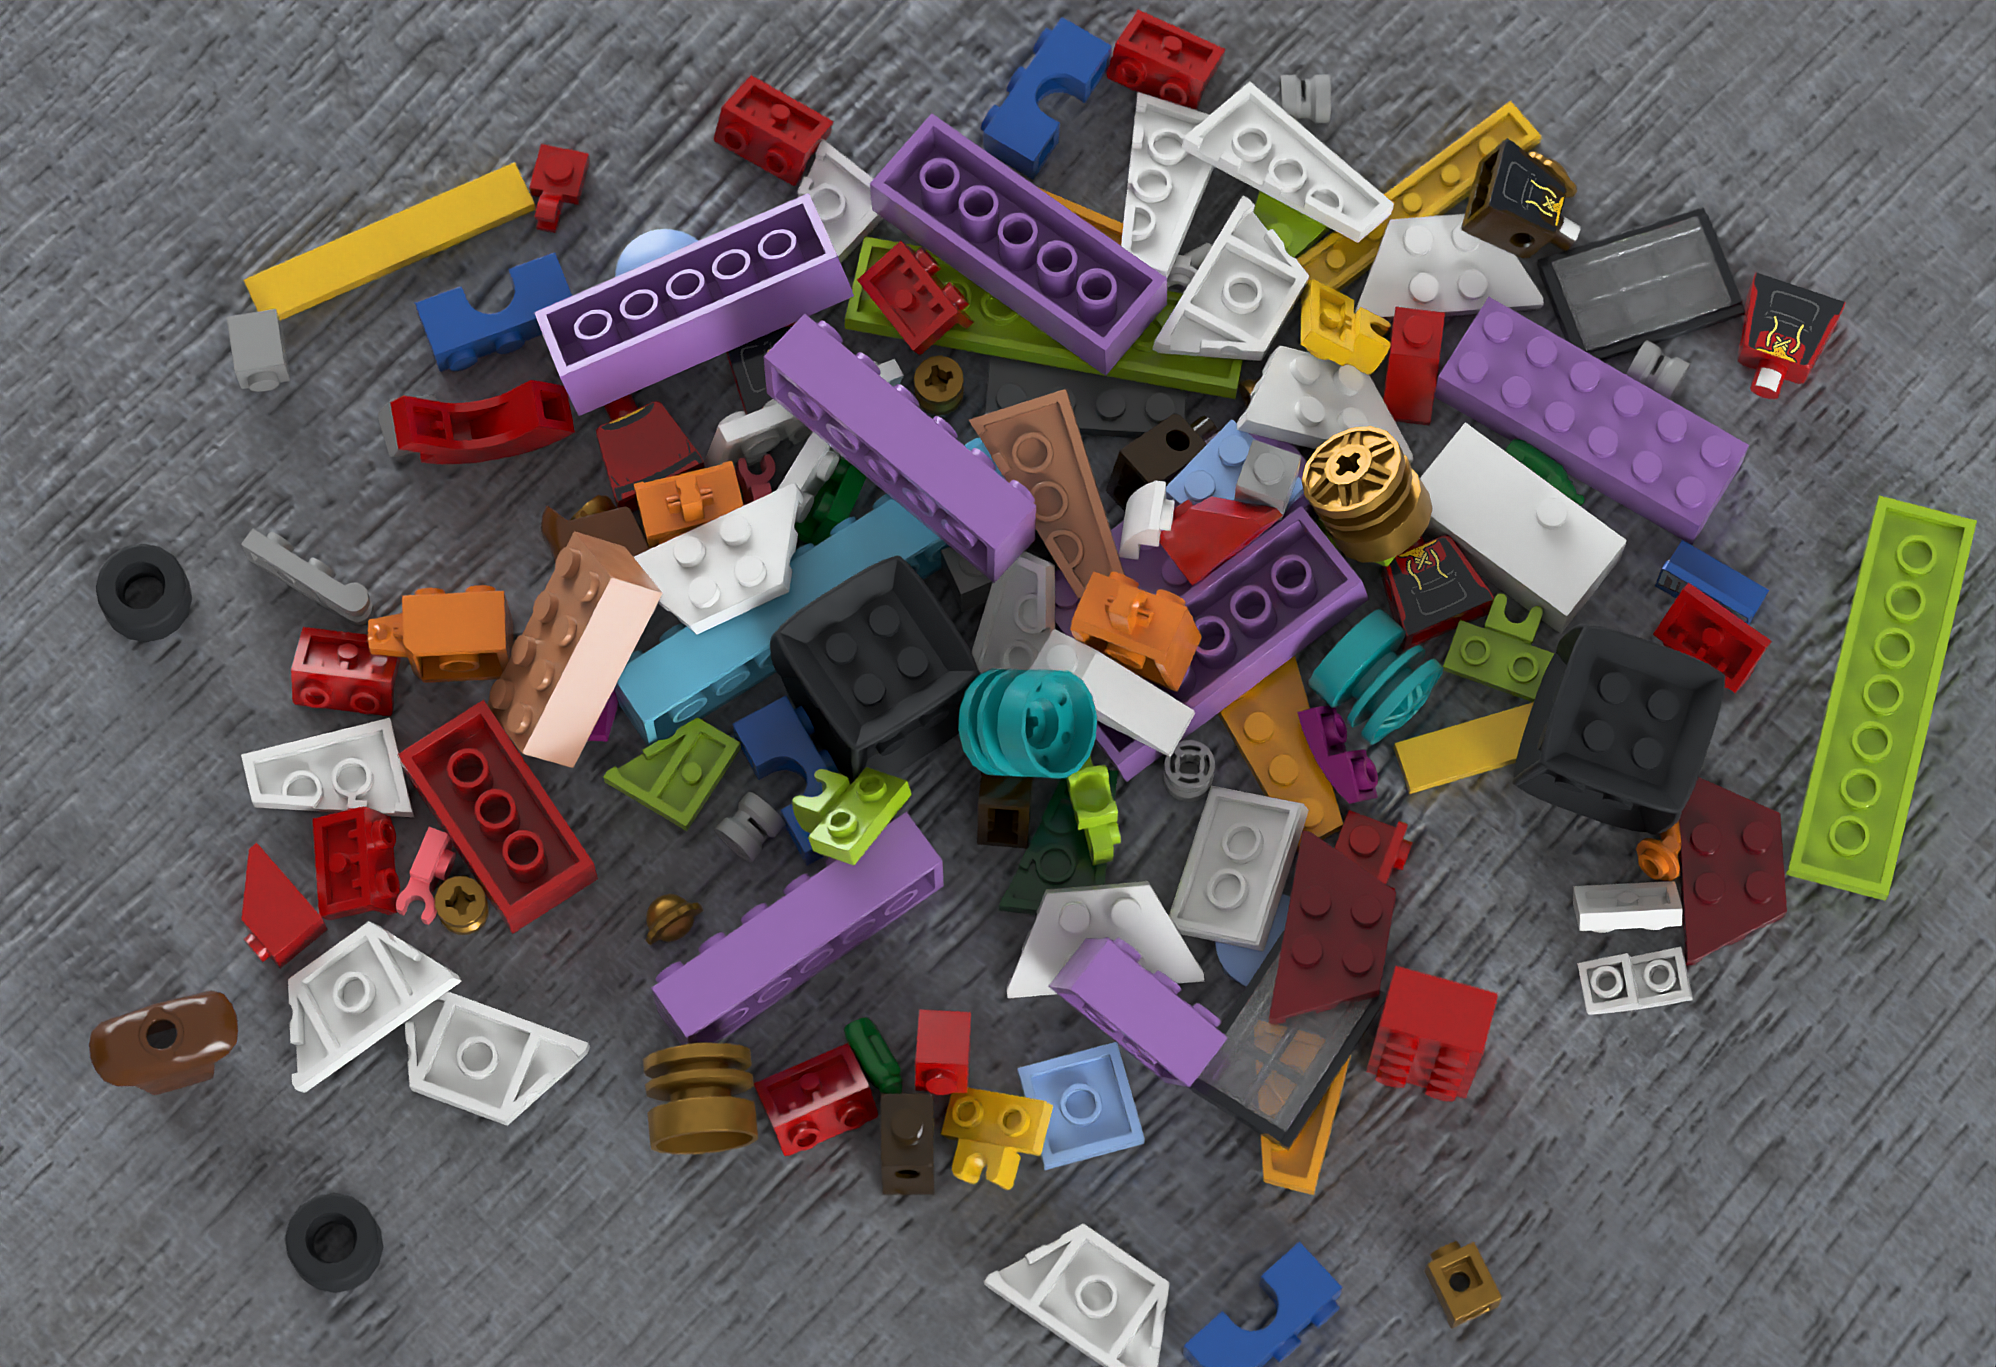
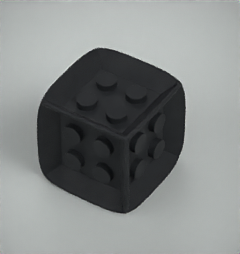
[770,556,981,784]
[1512,624,1725,835]

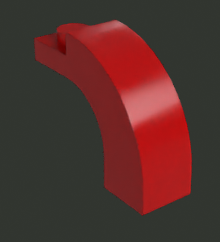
[390,380,575,464]

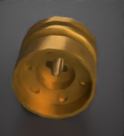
[1301,426,1433,563]
[643,1042,758,1154]

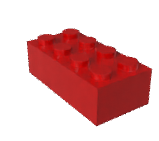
[397,700,598,934]
[1366,966,1499,1102]

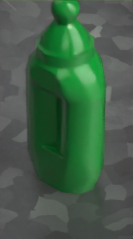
[1505,438,1585,506]
[843,1017,903,1094]

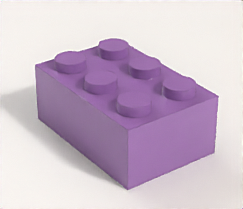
[1048,937,1228,1087]

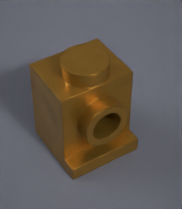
[1424,1241,1502,1329]

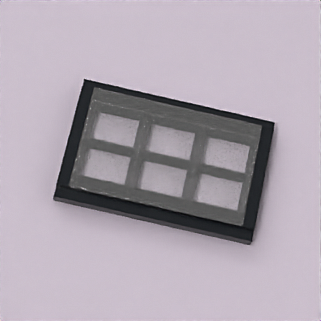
[1537,207,1745,361]
[1187,931,1387,1151]

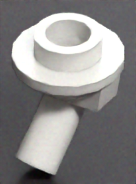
[1167,243,1212,293]

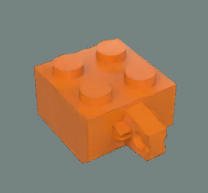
[634,461,744,549]
[1070,571,1202,692]
[368,585,513,683]

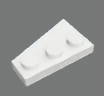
[241,718,414,818]

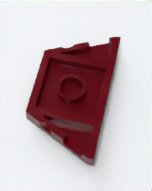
[1678,777,1787,965]
[1269,830,1396,1025]

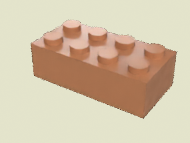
[487,531,663,768]

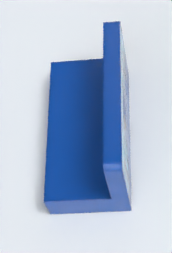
[1655,540,1769,625]

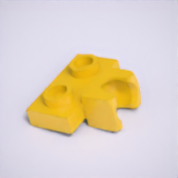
[1300,278,1391,375]
[941,1087,1053,1190]

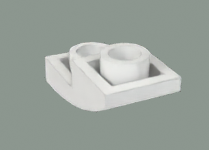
[1119,481,1175,560]
[1577,947,1693,1015]

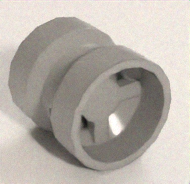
[1279,75,1331,123]
[1626,340,1691,400]
[1163,740,1215,802]
[714,792,786,863]

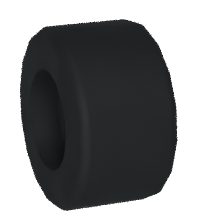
[96,543,192,642]
[285,1193,383,1293]

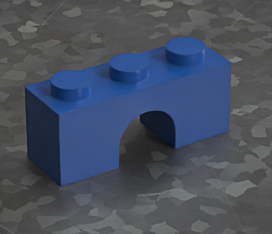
[980,17,1112,180]
[415,252,572,372]
[732,696,839,866]
[1182,1241,1342,1367]

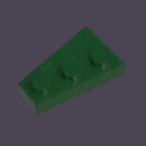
[999,770,1118,915]

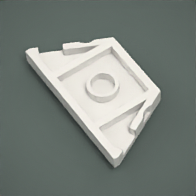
[1152,196,1309,361]
[1354,214,1544,321]
[1237,346,1413,463]
[634,482,804,635]
[1006,881,1204,998]
[288,921,461,1093]
[405,991,590,1126]
[984,1224,1169,1367]

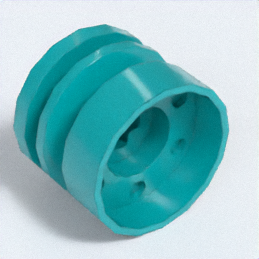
[1308,609,1444,745]
[959,669,1097,778]

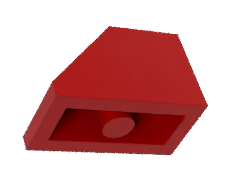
[1383,306,1445,426]
[1159,496,1283,585]
[241,843,328,969]
[915,1009,971,1095]

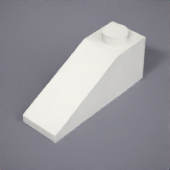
[1030,629,1195,757]

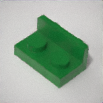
[794,455,867,546]

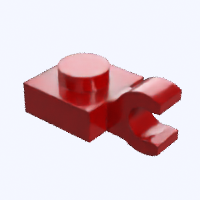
[529,144,590,233]

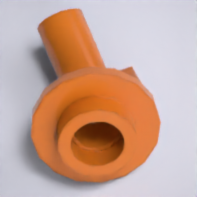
[1636,820,1681,881]

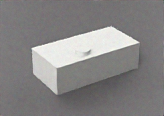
[1420,422,1627,634]

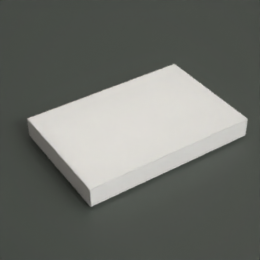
[1169,786,1309,952]

